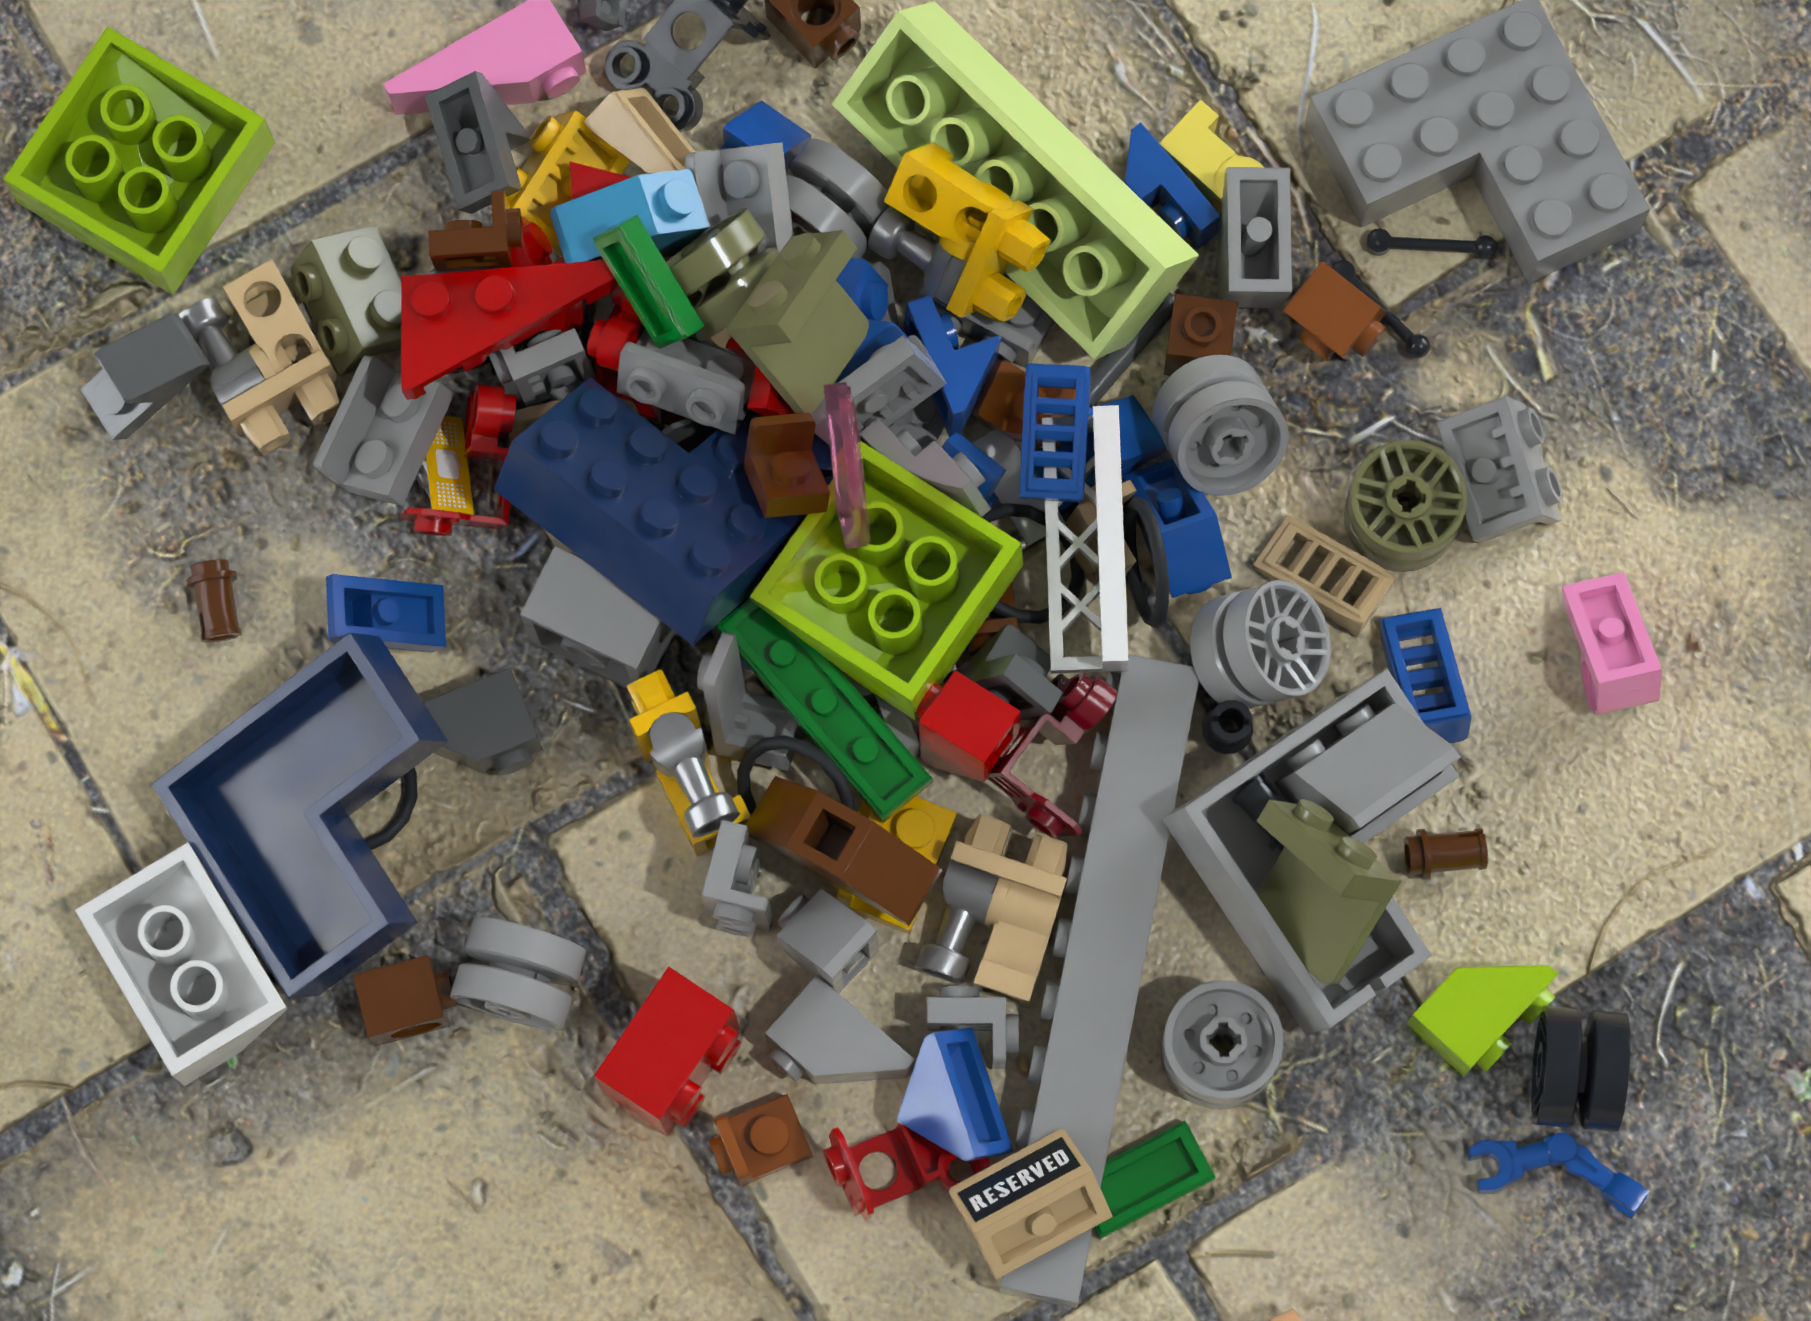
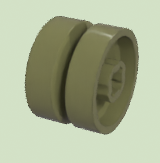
[666,208,779,342]
[1344,440,1467,572]

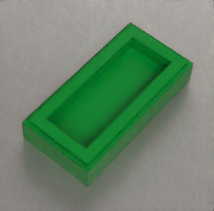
[592,215,704,349]
[1094,1120,1216,1240]

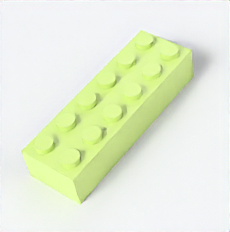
[832,1,1199,360]

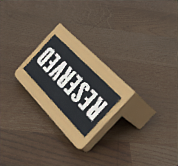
[949,1129,1113,1280]

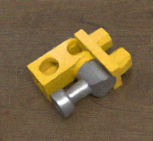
[868,142,1051,323]
[627,669,751,857]

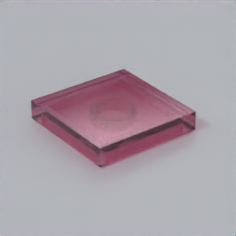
[824,382,871,549]

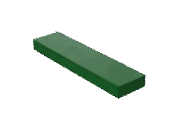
[717,599,933,823]

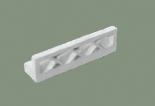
[1042,405,1129,674]

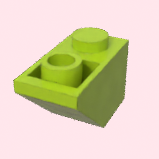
[1407,965,1558,1077]

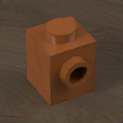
[1283,261,1387,361]

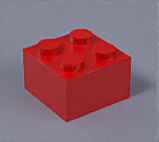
[594,967,742,1136]

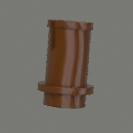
[186,559,242,643]
[1404,828,1488,880]

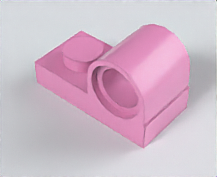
[1562,572,1662,715]

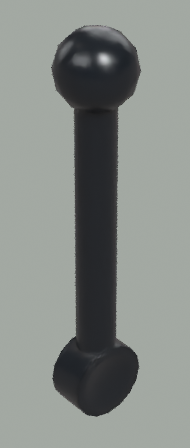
[1366,228,1498,260]
[1331,260,1430,358]

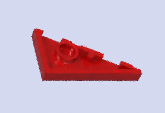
[401,260,618,400]

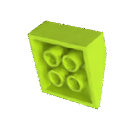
[3,26,275,295]
[750,441,1024,720]

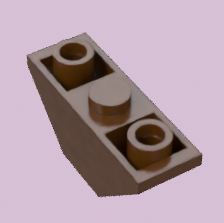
[745,776,942,926]

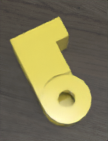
[1159,100,1264,215]

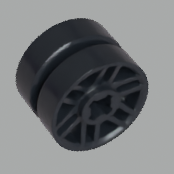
[1531,1006,1630,1132]

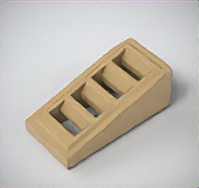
[584,88,695,174]
[1252,514,1396,637]

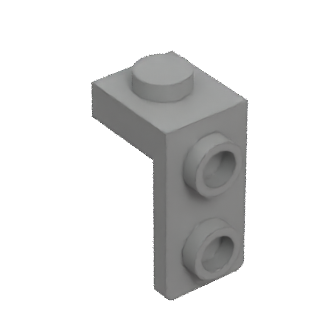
[697,632,804,771]

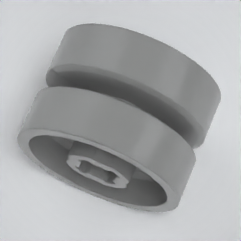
[786,138,890,258]
[1153,355,1289,496]
[1190,580,1331,709]
[450,917,587,1031]
[1160,980,1284,1110]

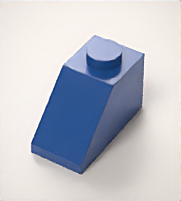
[1122,459,1232,598]

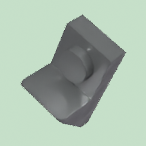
[425,71,530,214]
[80,313,210,440]
[947,624,1063,721]

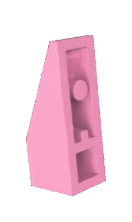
[383,0,587,115]

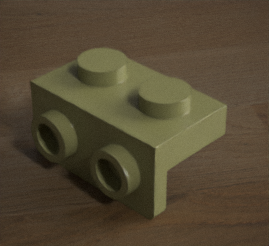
[291,225,401,375]

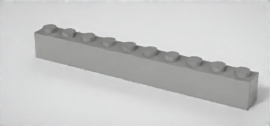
[989,654,1199,1309]

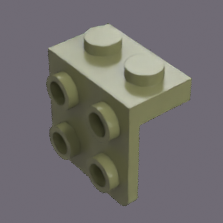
[726,230,869,413]
[1256,799,1402,985]

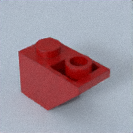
[916,670,1020,782]

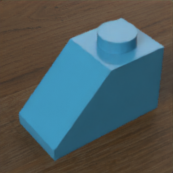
[549,169,710,263]

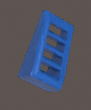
[1019,363,1091,503]
[1378,608,1472,743]

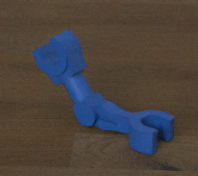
[1467,1133,1650,1219]

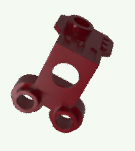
[987,671,1117,839]

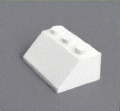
[75,842,288,1086]

